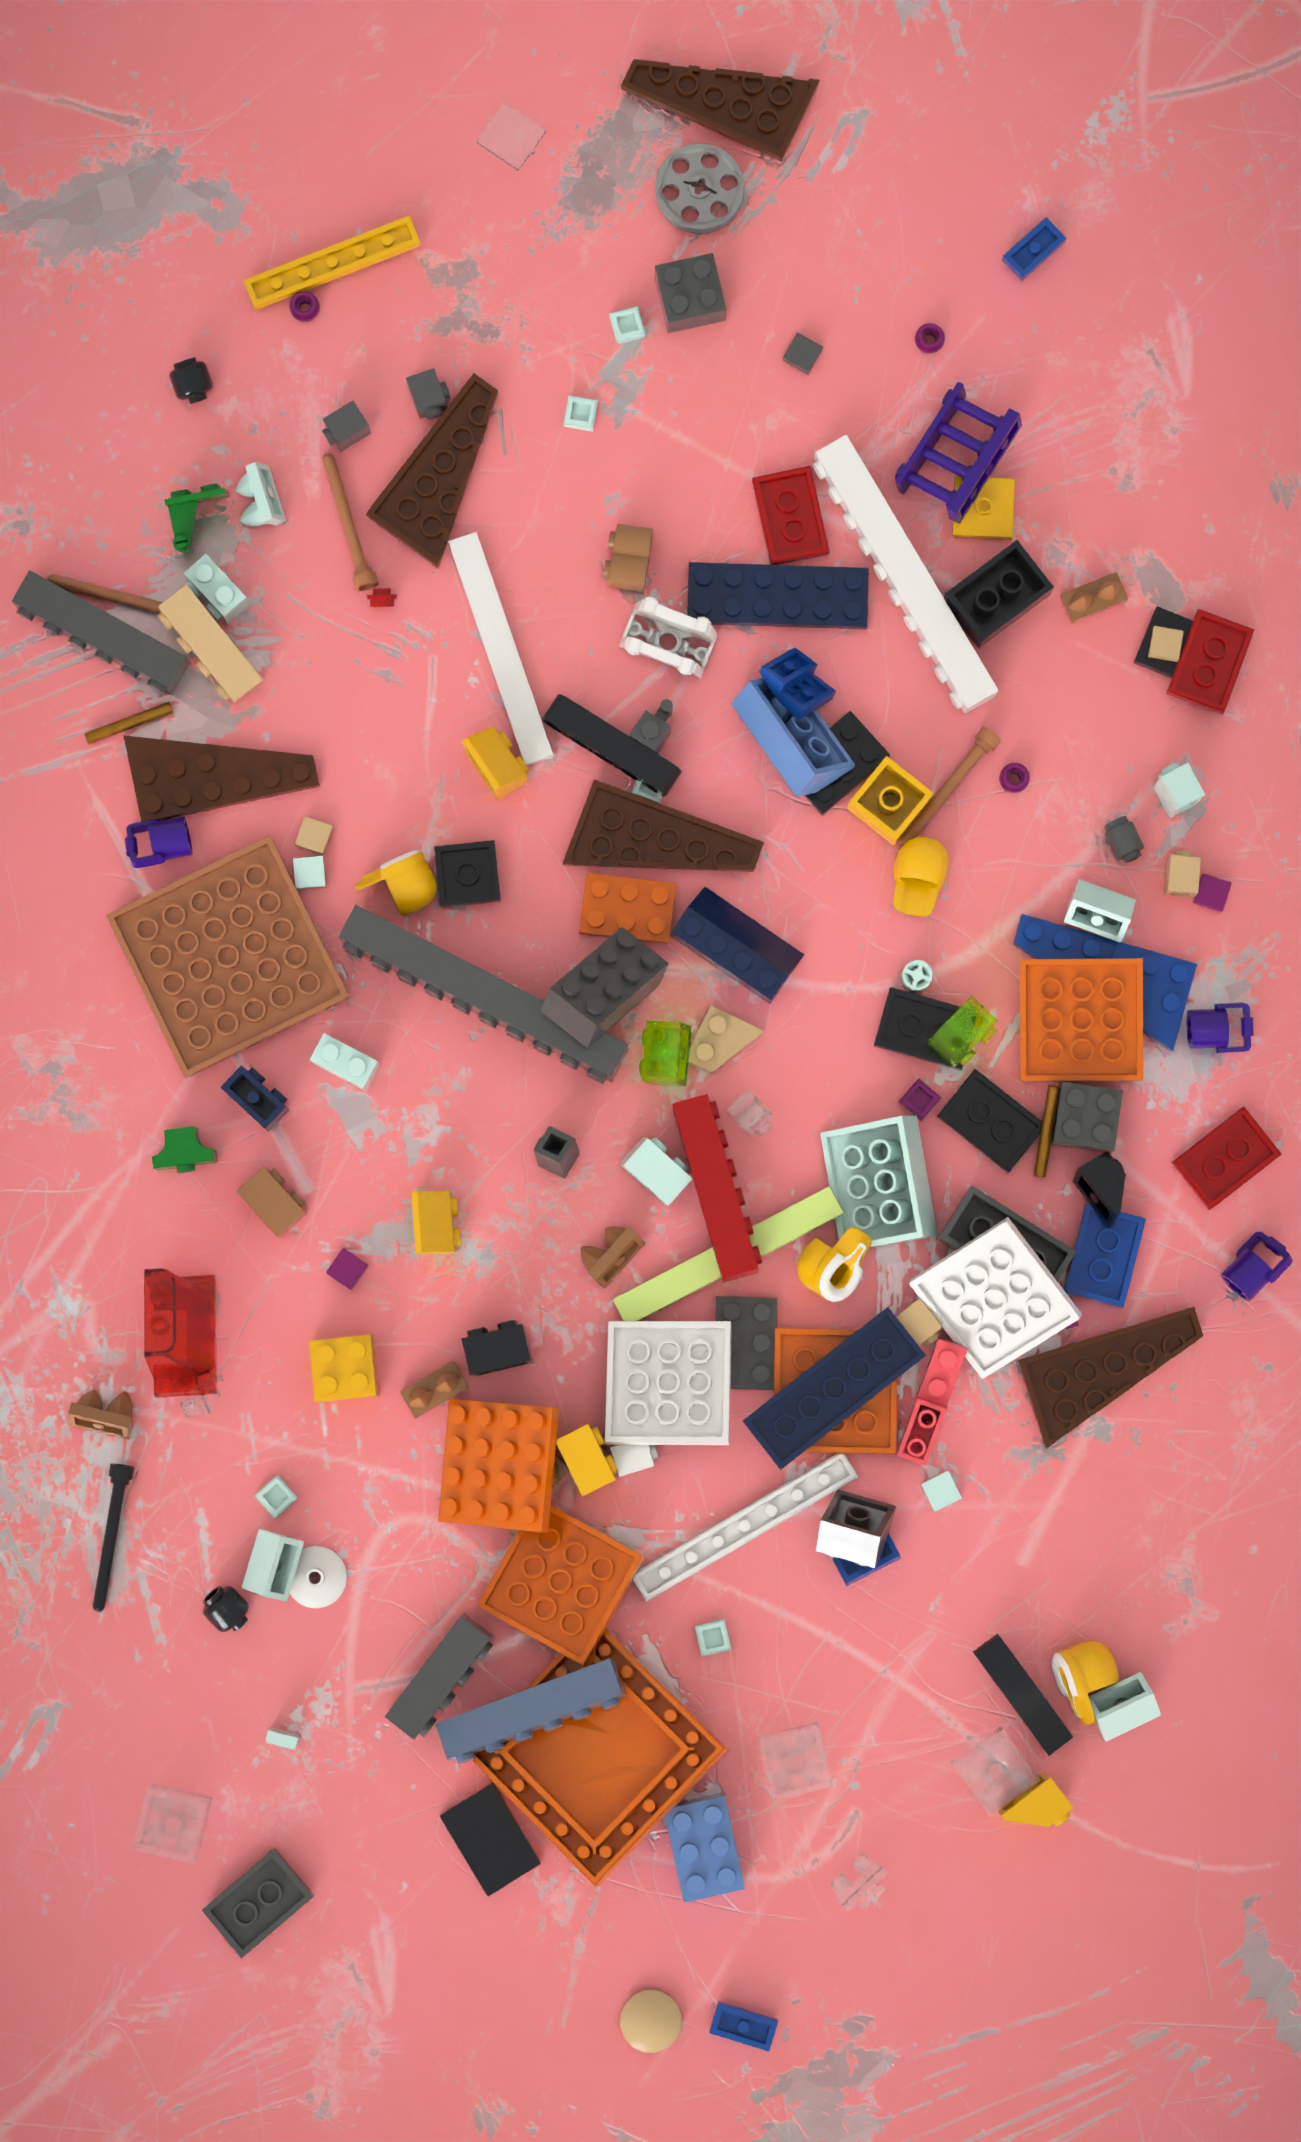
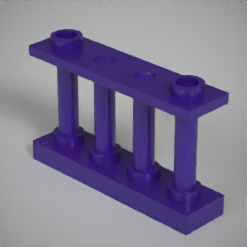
[895,382,1022,524]

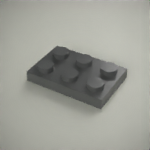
[715,1296,777,1390]
[202,1848,314,1959]

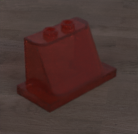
[144,1268,217,1398]

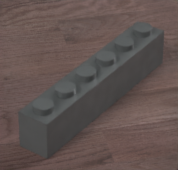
[12,570,190,694]

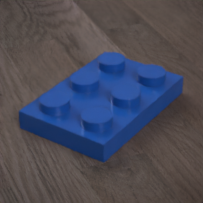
[1064,1203,1146,1308]

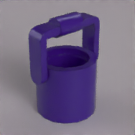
[125,816,193,868]
[1186,1002,1254,1053]
[1220,1232,1293,1302]

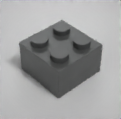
[655,253,726,333]
[1051,1081,1123,1154]

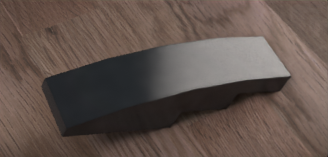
[973,1634,1073,1756]

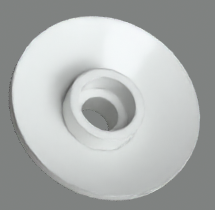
[290,1546,347,1608]

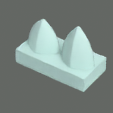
[236,462,286,526]

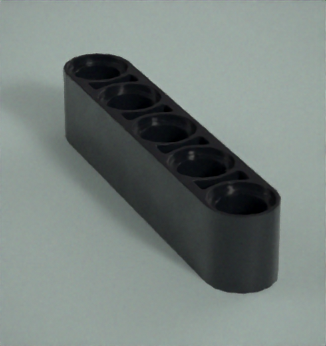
[542,694,682,797]

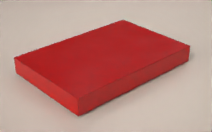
[752,466,830,565]
[1166,609,1255,715]
[1171,1106,1282,1210]

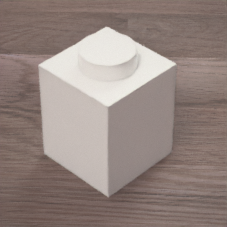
[610,1445,658,1477]

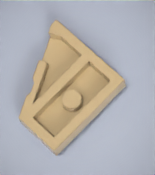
[684,1005,763,1074]

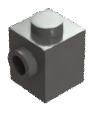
[406,368,450,420]
[322,401,371,452]
[534,1126,580,1179]

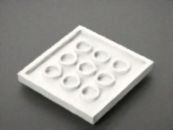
[909,1217,1082,1379]
[605,1321,732,1445]

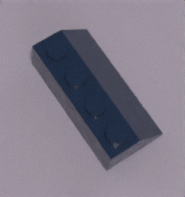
[671,887,805,1004]

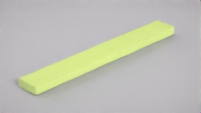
[613,1187,844,1321]

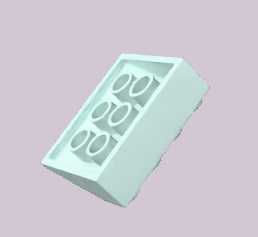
[820,1116,938,1248]

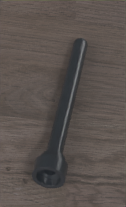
[93,1463,135,1612]

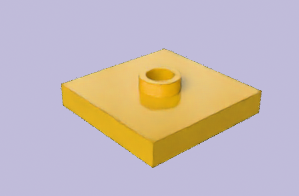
[952,476,1015,540]

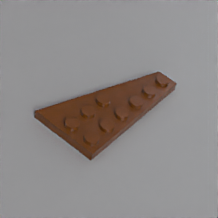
[621,59,820,162]
[366,373,498,569]
[124,735,320,822]
[562,779,764,872]
[1018,1307,1203,1449]

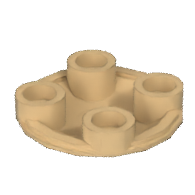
[620,1990,682,2053]

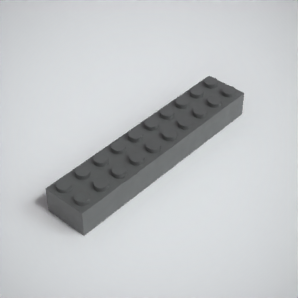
[339,904,628,1084]

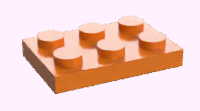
[579,873,676,944]

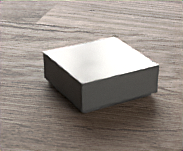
[782,332,823,375]

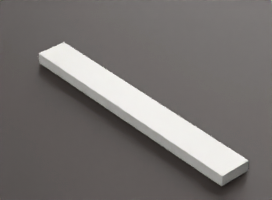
[448,532,554,766]
[633,1453,858,1602]

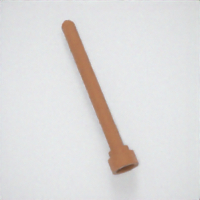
[323,453,379,591]
[48,574,163,614]
[899,726,1001,846]

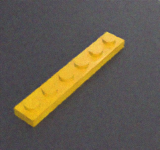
[243,216,421,311]

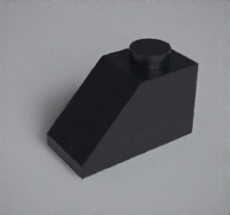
[1072,1151,1126,1228]

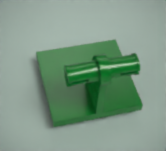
[164,483,229,552]

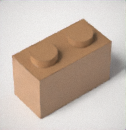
[236,1166,307,1238]

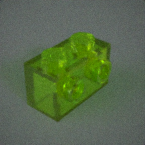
[928,996,998,1067]
[639,1021,692,1086]

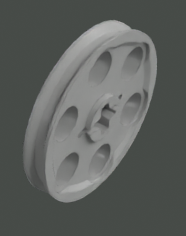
[655,144,744,234]

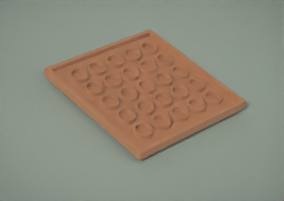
[106,835,350,1079]

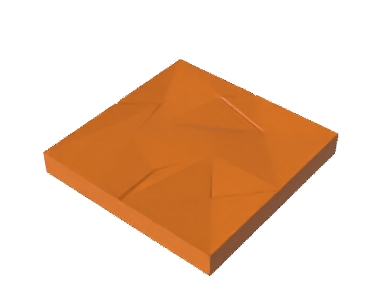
[472,1628,728,1887]

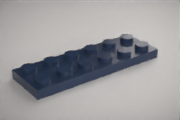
[687,562,869,629]
[743,1307,926,1470]

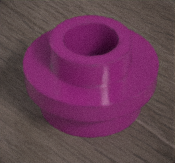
[290,292,320,322]
[915,323,945,354]
[999,763,1030,793]

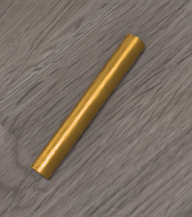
[84,702,173,744]
[1034,1085,1060,1177]

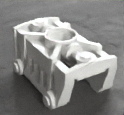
[619,597,717,679]

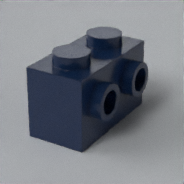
[220,1065,289,1132]

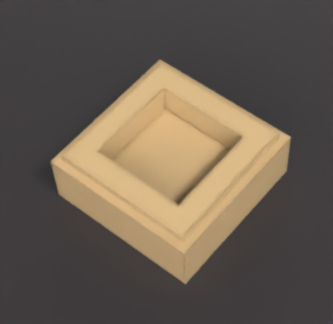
[1148,626,1184,662]
[295,816,334,855]

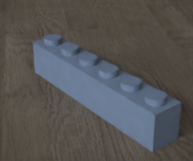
[436,1658,627,1764]

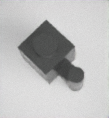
[629,699,673,754]

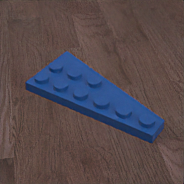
[1013,914,1197,1052]

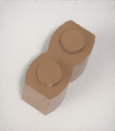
[603,524,653,592]

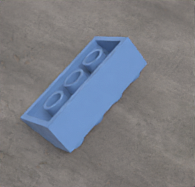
[731,678,855,797]

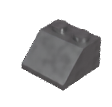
[816,1489,896,1568]

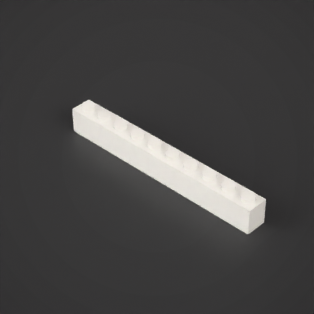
[812,435,999,714]

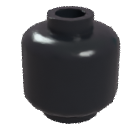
[169,357,213,404]
[203,1586,249,1632]

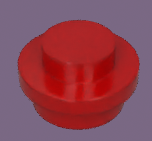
[367,588,397,607]

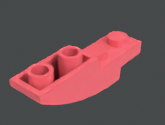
[897,1337,968,1466]

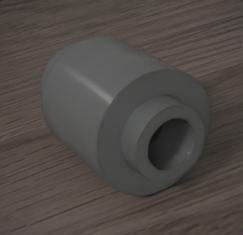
[1104,816,1144,863]

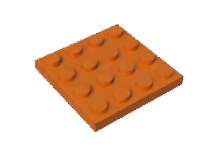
[1020,958,1143,1081]
[774,1328,897,1454]
[438,1399,559,1533]
[477,1505,644,1667]

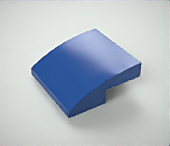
[759,647,836,719]

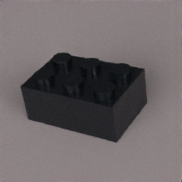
[944,540,1054,648]
[461,1320,534,1377]

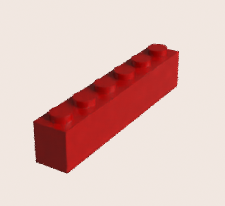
[672,1094,762,1283]

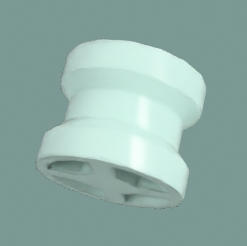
[901,960,933,993]

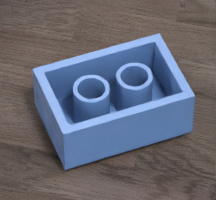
[665,1792,745,1903]

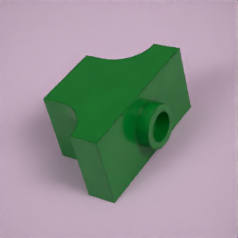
[152,1126,218,1173]

